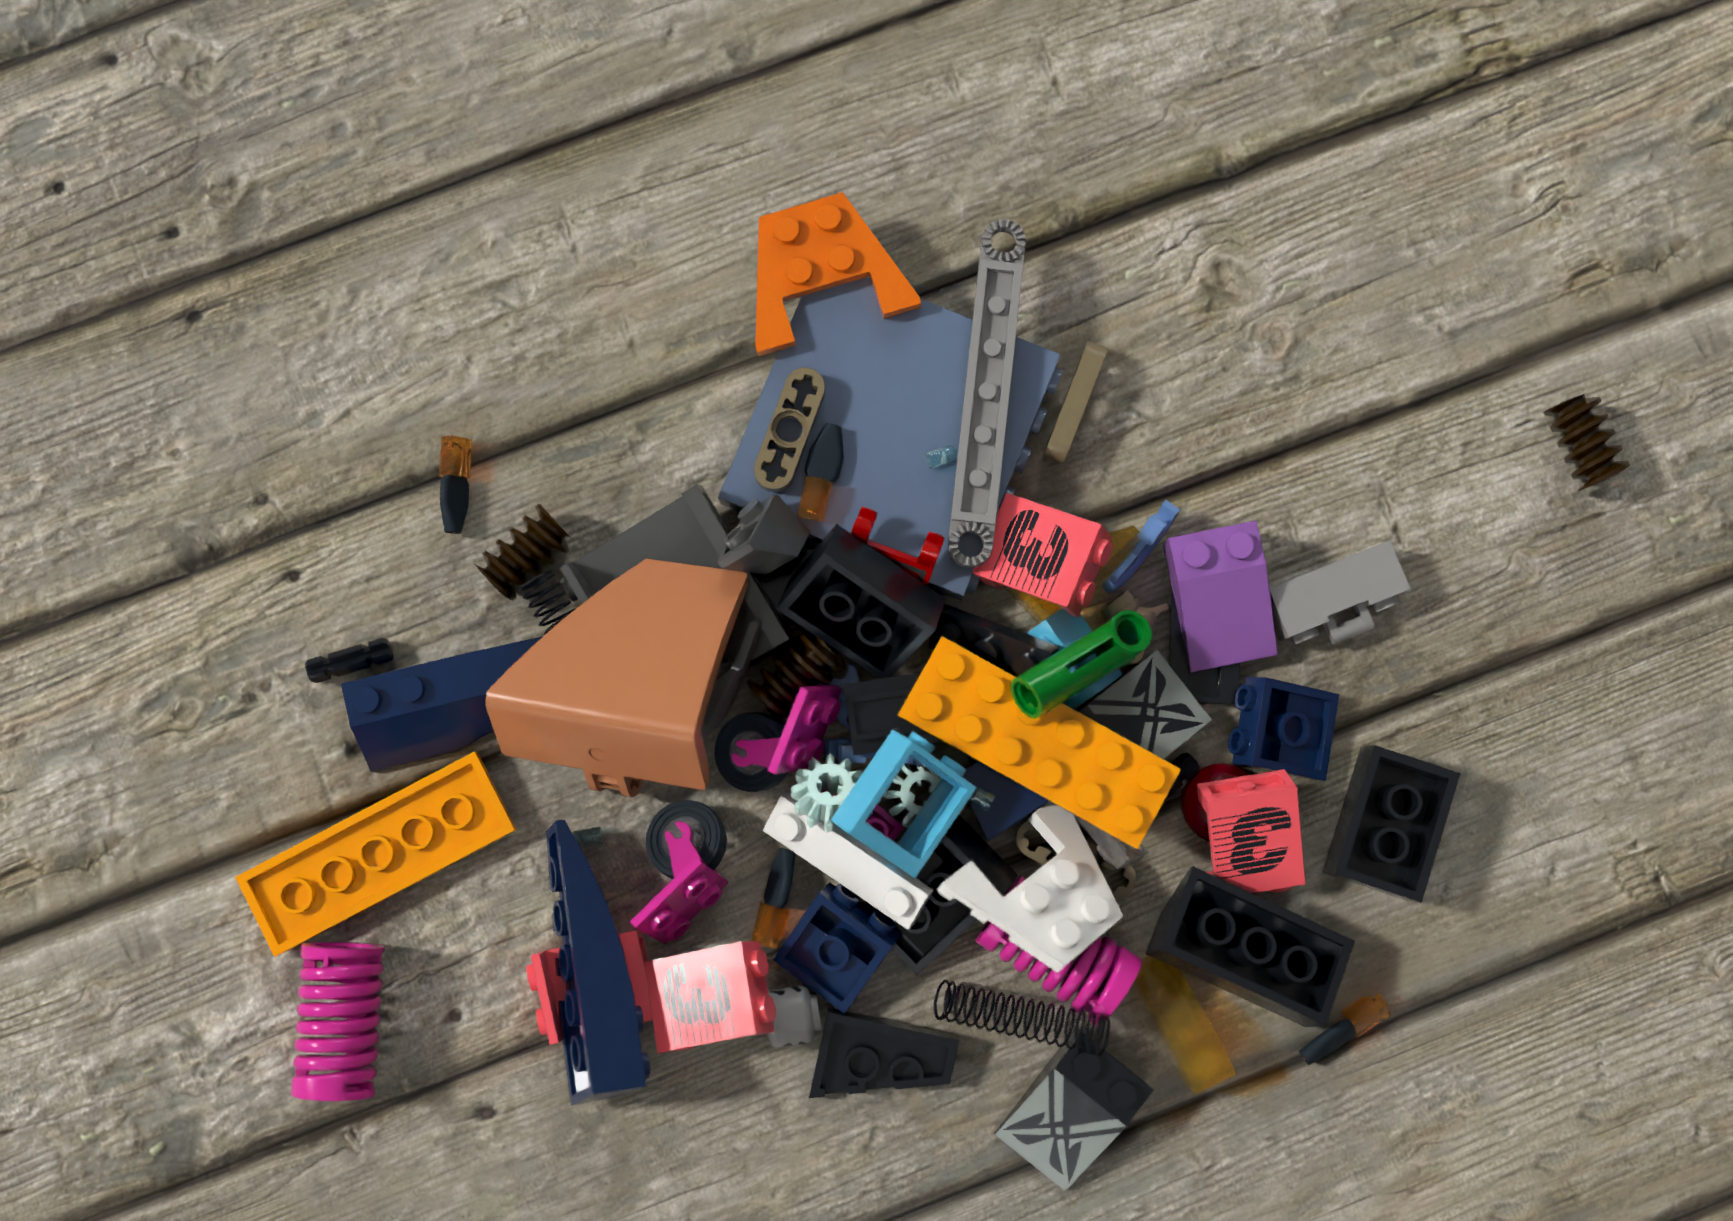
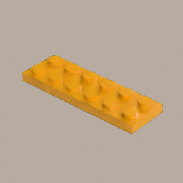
[898,636,1181,849]
[235,751,517,957]

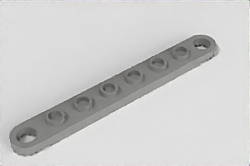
[948,219,1026,568]

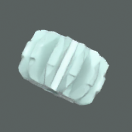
[791,753,863,833]
[884,759,941,828]

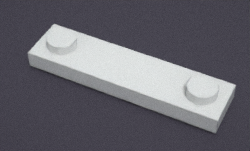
[762,791,933,930]

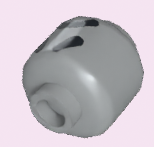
[760,986,822,1048]

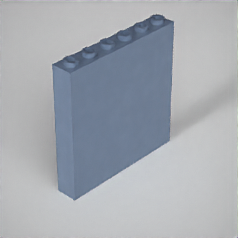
[718,277,1063,601]

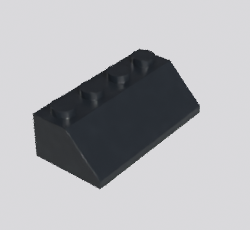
[1145,866,1355,1027]

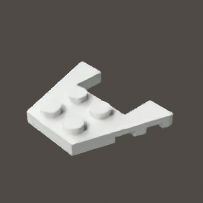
[937,801,1123,973]

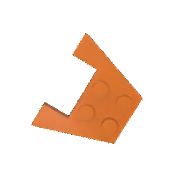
[755,192,922,356]

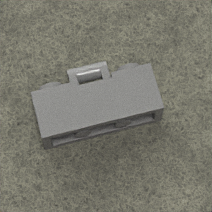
[1269,541,1411,645]

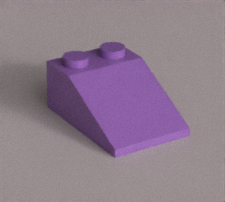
[1163,521,1278,673]

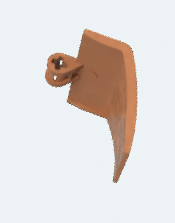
[486,559,749,798]

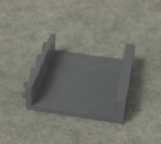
[559,485,792,666]

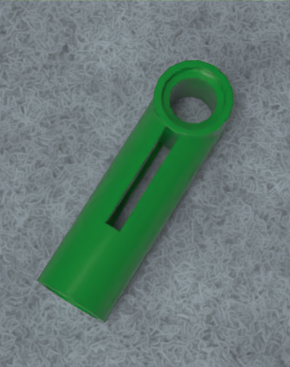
[1011,610,1152,719]

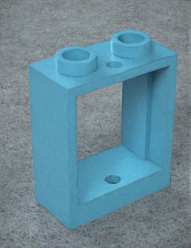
[830,730,977,878]

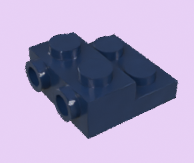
[1228,677,1339,781]
[773,882,901,1014]

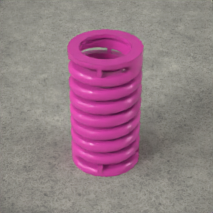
[975,875,1142,1026]
[291,942,385,1101]

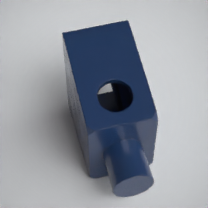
[962,753,1049,841]

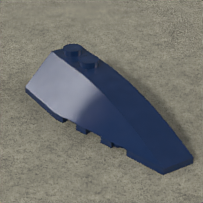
[341,637,542,772]
[546,820,650,1106]

